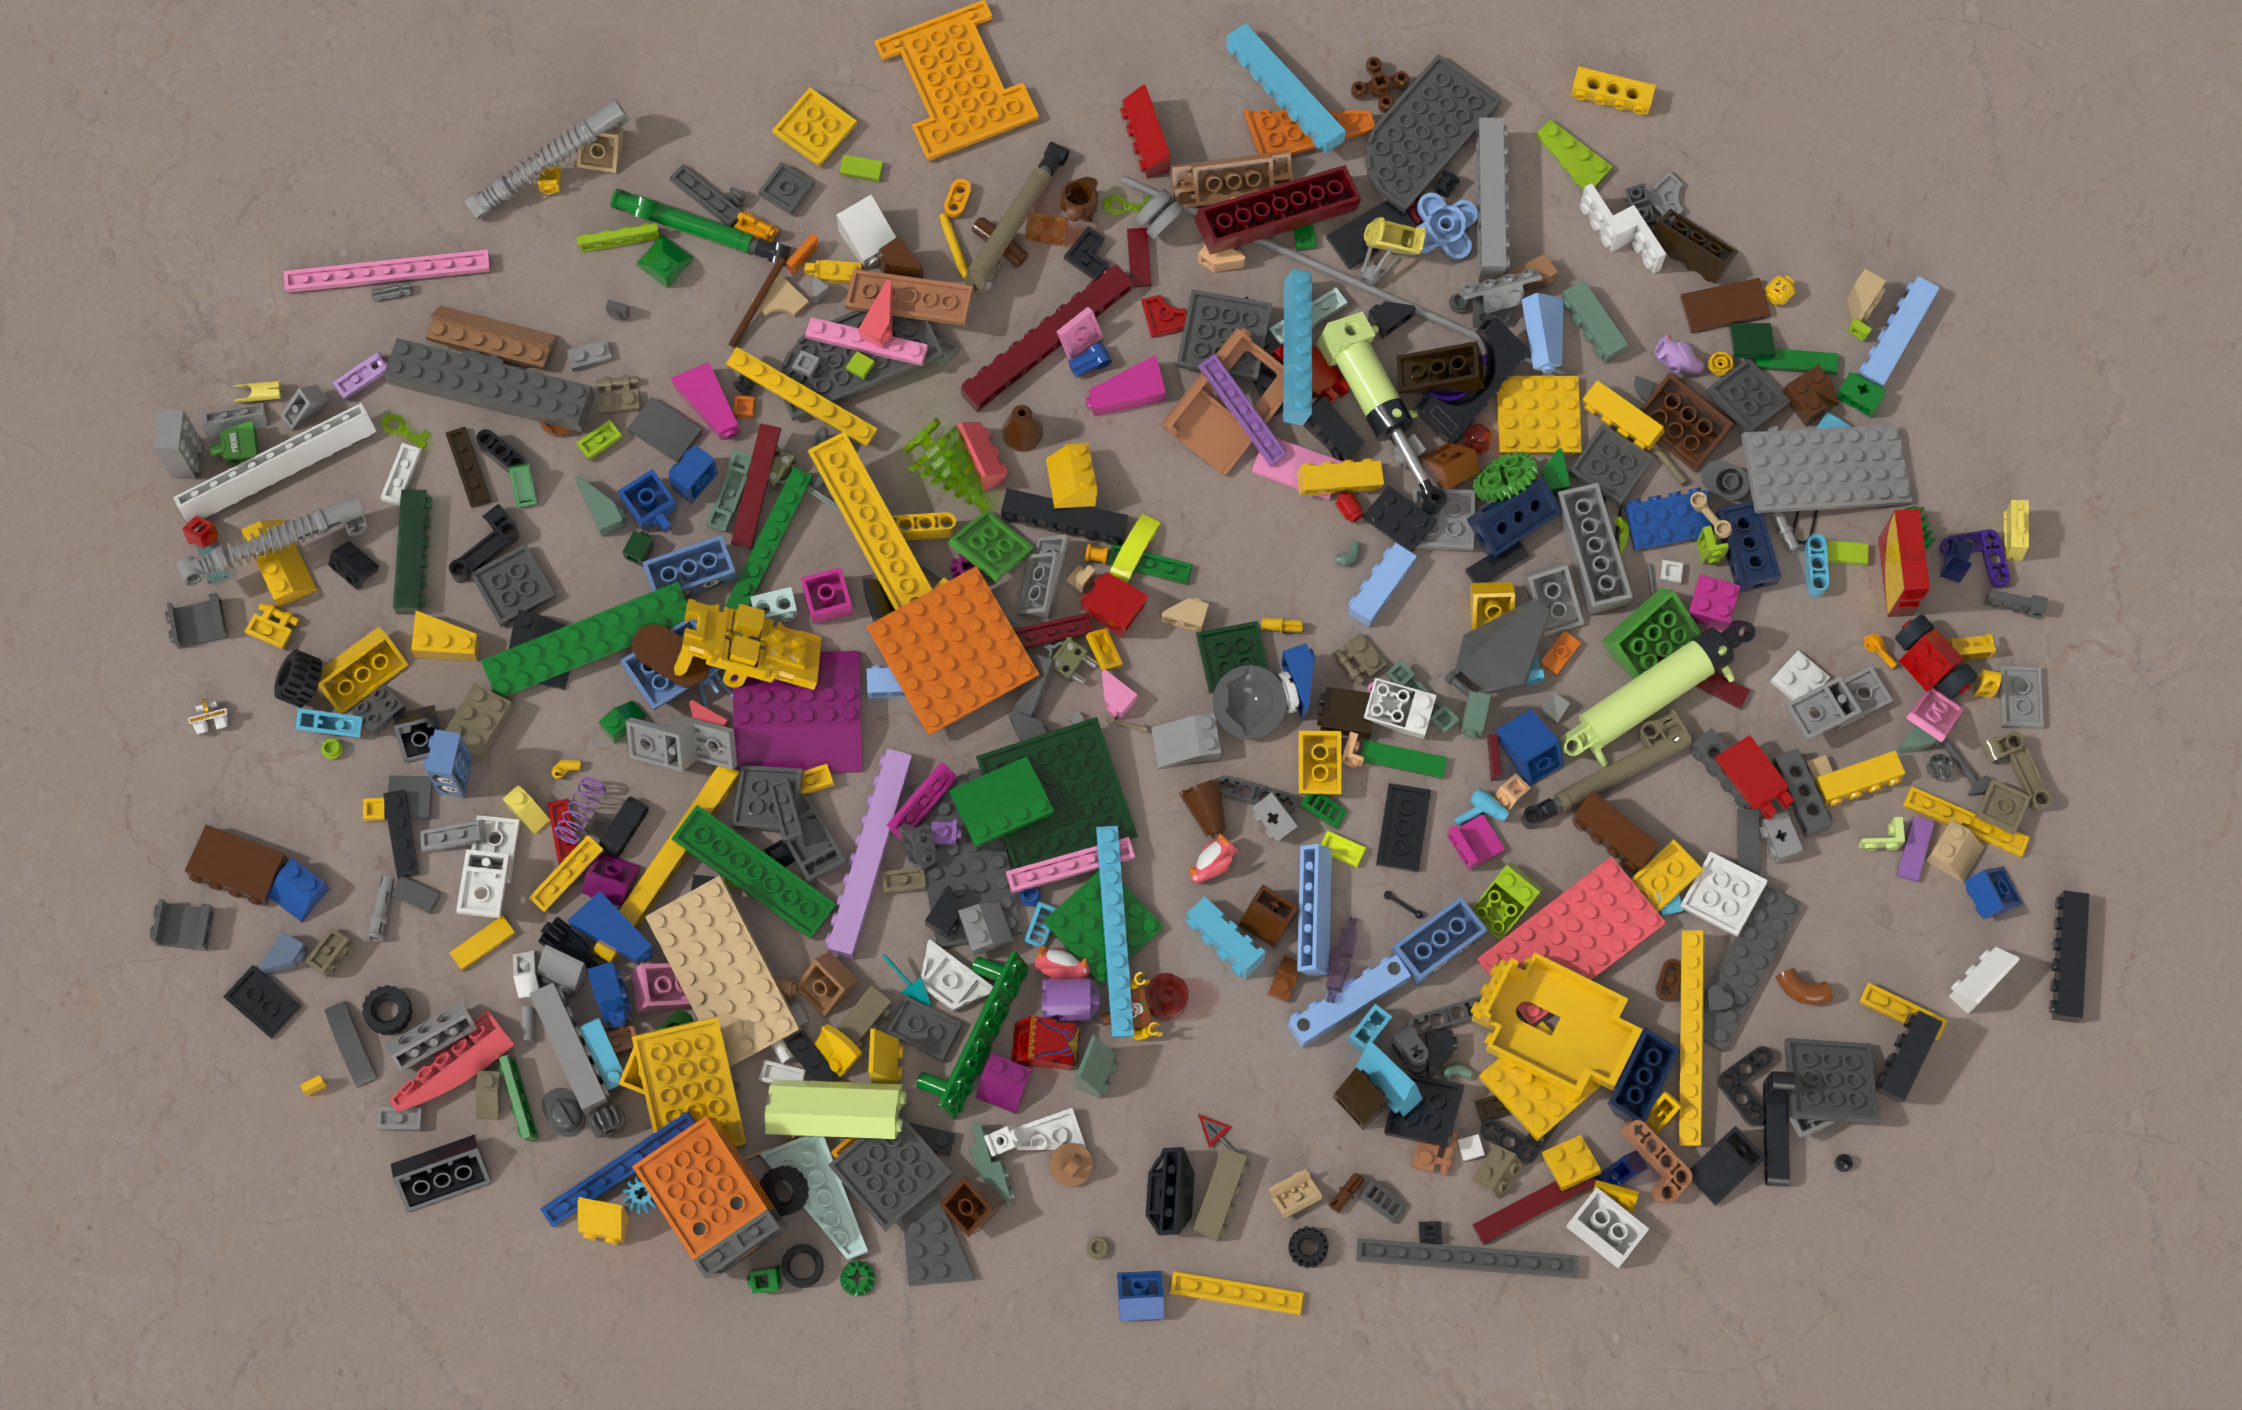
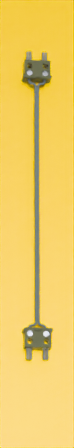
[768,447,1098,685]

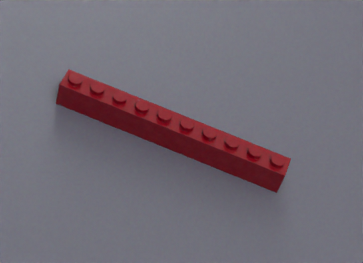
[961,264,1133,412]

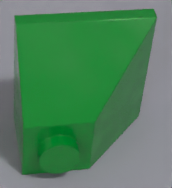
[636,235,694,288]

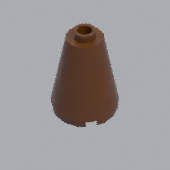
[1002,405,1043,452]
[1179,778,1226,839]

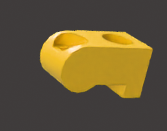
[1974,669,2001,698]

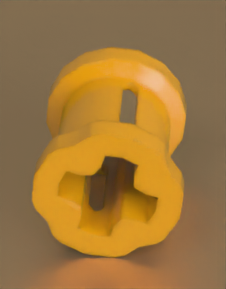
[1085,543,1109,565]

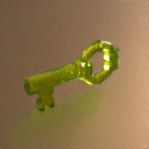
[1103,195,1151,215]
[380,413,431,450]

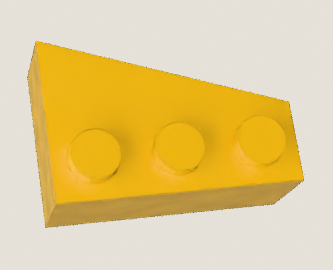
[411,611,480,662]

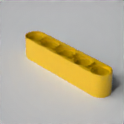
[892,512,956,541]

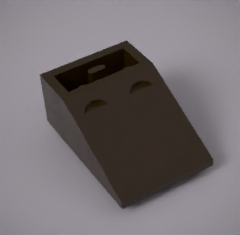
[1333,1067,1387,1130]

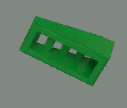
[1300,794,1347,829]

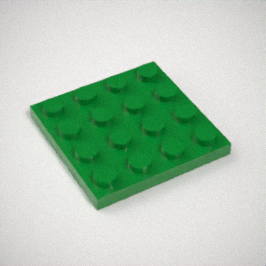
[1043,871,1164,985]

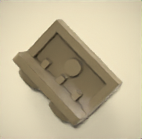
[305,927,353,978]
[1472,1144,1522,1199]

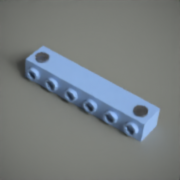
[1287,954,1411,1048]

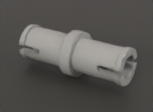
[1771,512,1801,552]

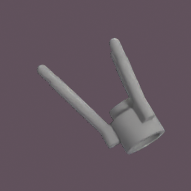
[1359,247,1400,286]

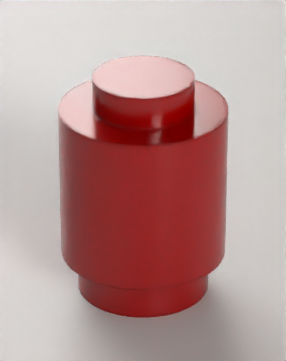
[1335,491,1364,523]

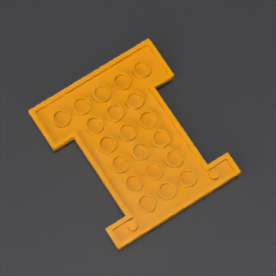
[874,0,1039,162]

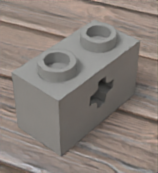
[1252,791,1299,842]
[1759,812,1803,864]

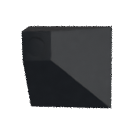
[509,610,571,690]

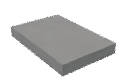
[1998,666,2045,729]

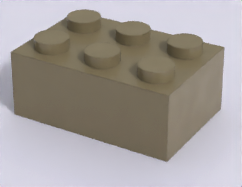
[445,683,515,763]

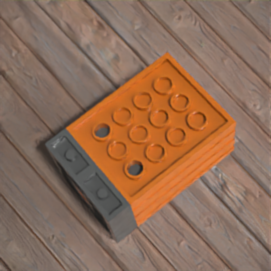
[632,1116,788,1279]

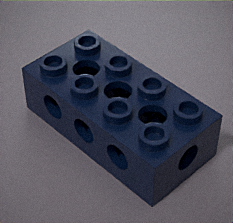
[1467,475,1562,557]
[1715,501,1782,593]

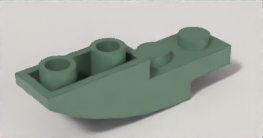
[969,1121,1015,1207]

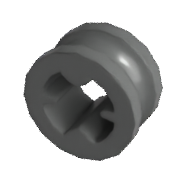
[725,187,745,207]

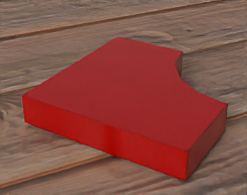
[1141,295,1187,338]

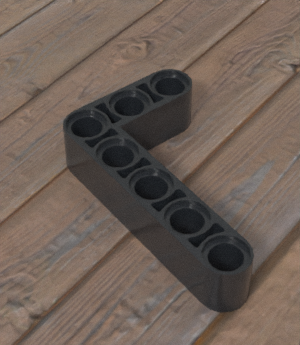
[1763,1071,1796,1186]

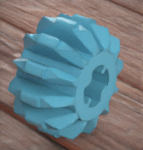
[623,1177,657,1214]

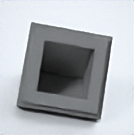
[812,277,830,304]

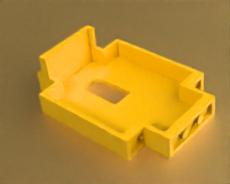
[1470,952,1643,1098]

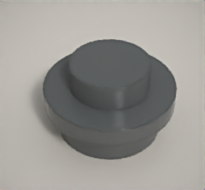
[1449,293,1470,313]

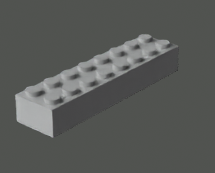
[1475,117,1510,283]

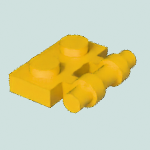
[244,603,300,650]

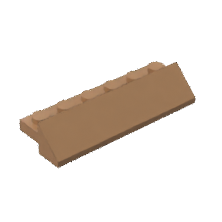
[1170,151,1294,208]
[426,305,558,370]

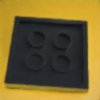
[1384,1073,1464,1148]

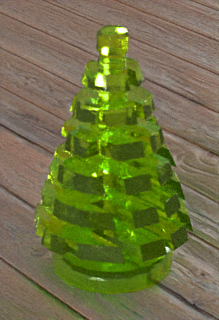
[901,417,990,512]

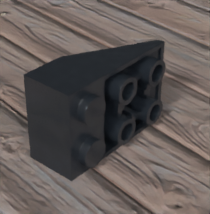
[1690,1126,1766,1206]

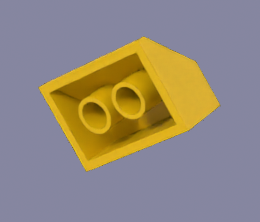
[1046,443,1097,509]

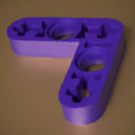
[1939,529,2010,589]

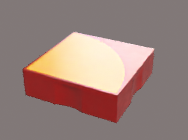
[1878,509,1930,617]

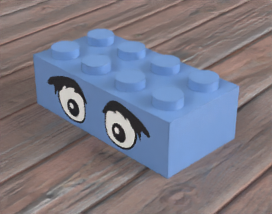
[642,535,737,598]
[424,729,473,798]
[1391,897,1488,986]

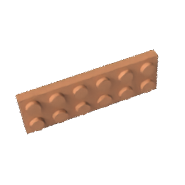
[845,269,974,326]

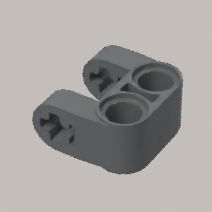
[1391,1025,1428,1075]

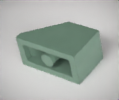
[1897,725,1940,753]

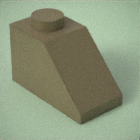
[475,1071,503,1120]

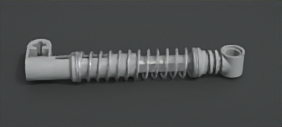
[465,100,630,219]
[177,496,367,586]

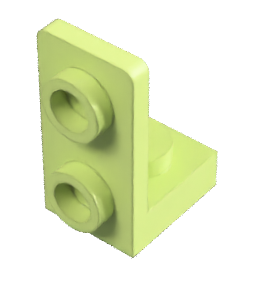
[1859,817,1905,851]

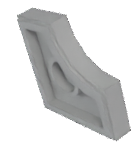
[1648,171,1685,223]

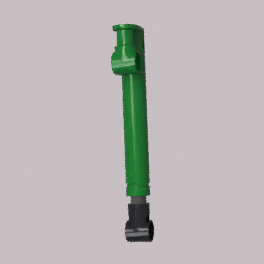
[610,189,791,267]

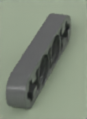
[1218,775,1296,814]
[1407,996,1482,1036]

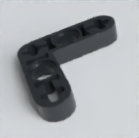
[1718,1046,1773,1127]
[1480,1119,1560,1165]

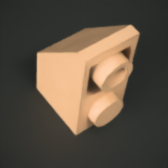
[1198,245,1245,273]

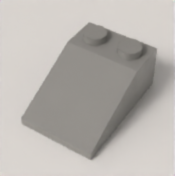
[1523,562,1584,636]
[1151,713,1221,769]

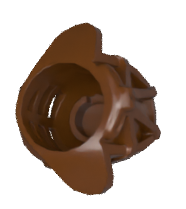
[1060,177,1099,222]

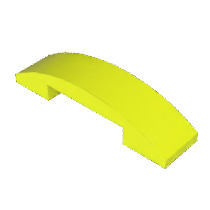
[1109,513,1161,584]

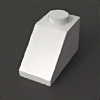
[513,950,540,998]

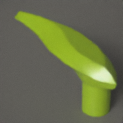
[1614,517,1630,557]

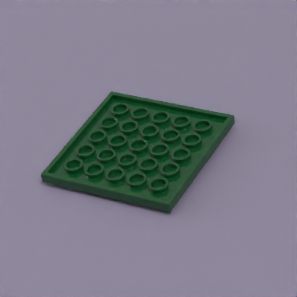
[976,717,1138,869]

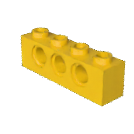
[1570,66,1656,115]

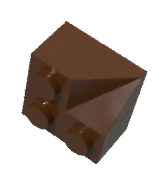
[1783,365,1839,426]
[939,1176,1006,1237]

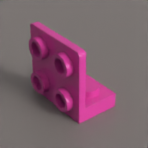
[1446,815,1505,871]

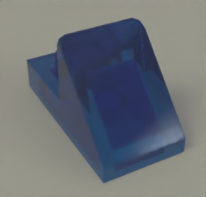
[1939,537,1974,583]

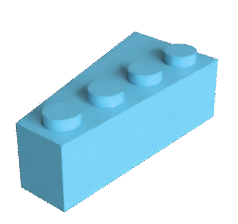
[1186,896,1266,979]

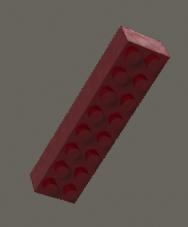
[1194,165,1361,255]

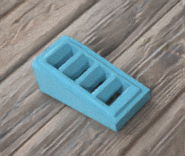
[1024,901,1057,948]

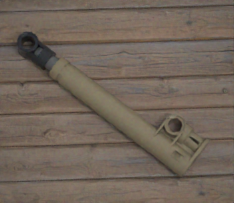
[965,141,1070,295]
[1521,709,1693,829]

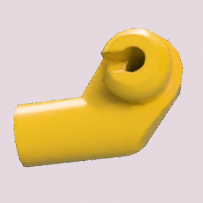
[551,759,582,779]

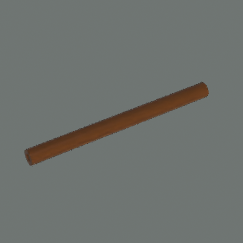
[728,257,786,348]

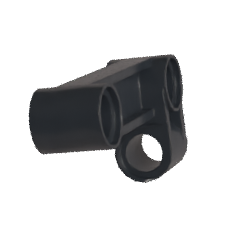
[449,504,520,583]

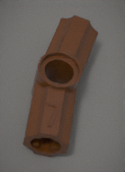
[972,217,1029,268]

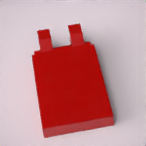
[1271,344,1350,405]
[1715,735,1794,820]

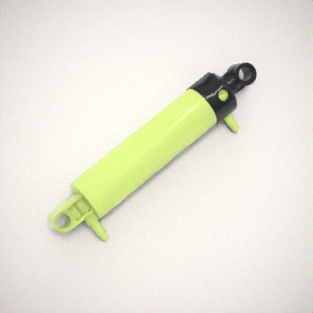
[1559,620,1755,767]

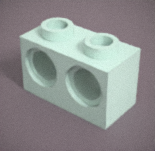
[750,587,798,625]

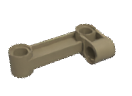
[1981,731,2052,812]

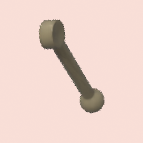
[1106,716,1149,733]

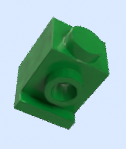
[747,1265,783,1294]

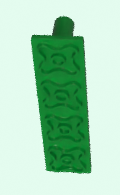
[916,950,1028,1120]

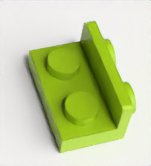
[1696,526,1729,565]

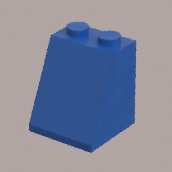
[1496,709,1564,786]

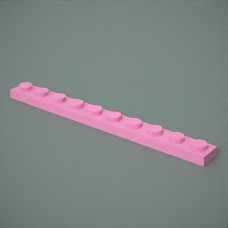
[284,250,490,293]

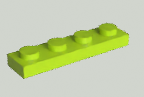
[576,223,660,253]

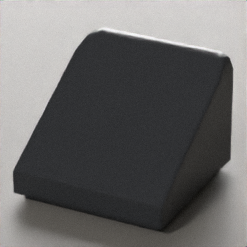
[764,840,795,867]

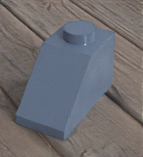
[258,931,308,975]

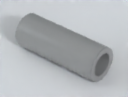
[521,1006,534,1043]

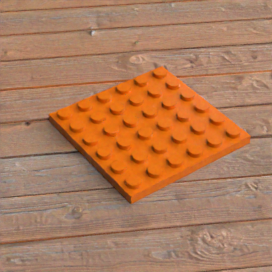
[866,566,1039,737]

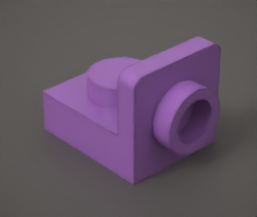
[931,819,961,845]

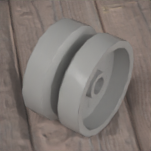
[1134,188,1185,240]

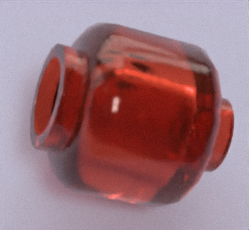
[1464,424,1492,455]

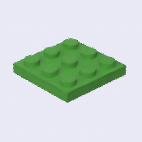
[948,510,1034,582]

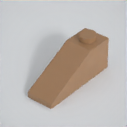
[1498,253,1558,291]

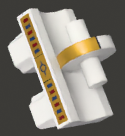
[188,697,230,734]

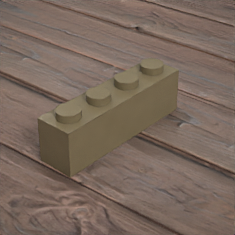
[1192,1147,1250,1241]

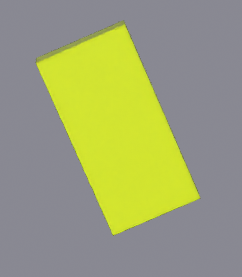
[1321,830,1366,868]

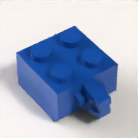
[618,469,678,533]
[587,962,632,1028]

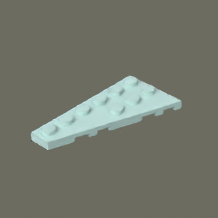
[760,1136,868,1260]

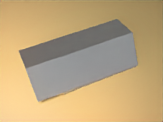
[1017,534,1070,620]

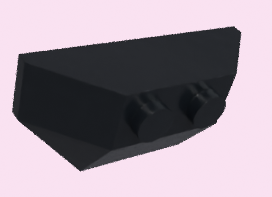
[1146,1147,1195,1236]

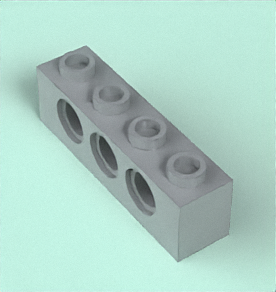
[385,1002,477,1072]

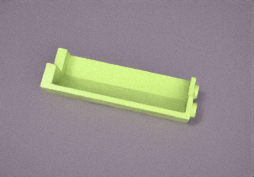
[765,1080,906,1139]

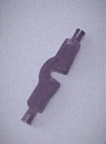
[1326,917,1358,1003]

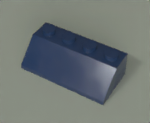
[1607,1027,1680,1123]

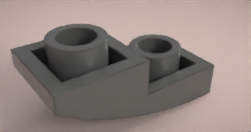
[1625,183,1657,227]

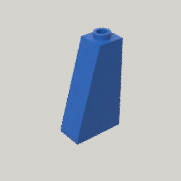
[568,891,654,965]

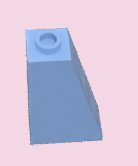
[1521,293,1564,373]

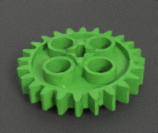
[1472,451,1538,503]

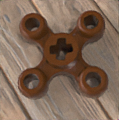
[1351,57,1409,113]

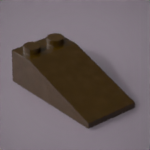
[1396,341,1485,393]

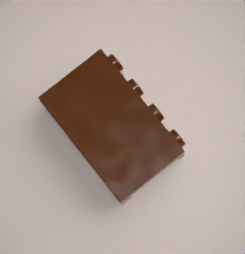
[185,825,288,906]

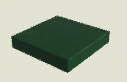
[1729,323,1775,358]

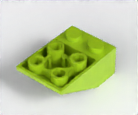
[1472,862,1544,941]

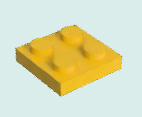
[1542,1135,1601,1191]

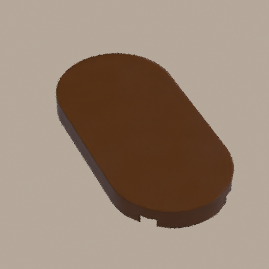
[632,624,709,688]

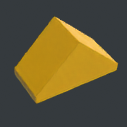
[1645,1091,1682,1135]

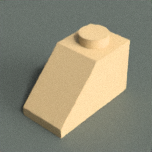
[1161,598,1209,632]

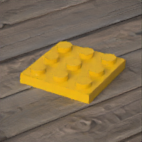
[772,87,857,167]

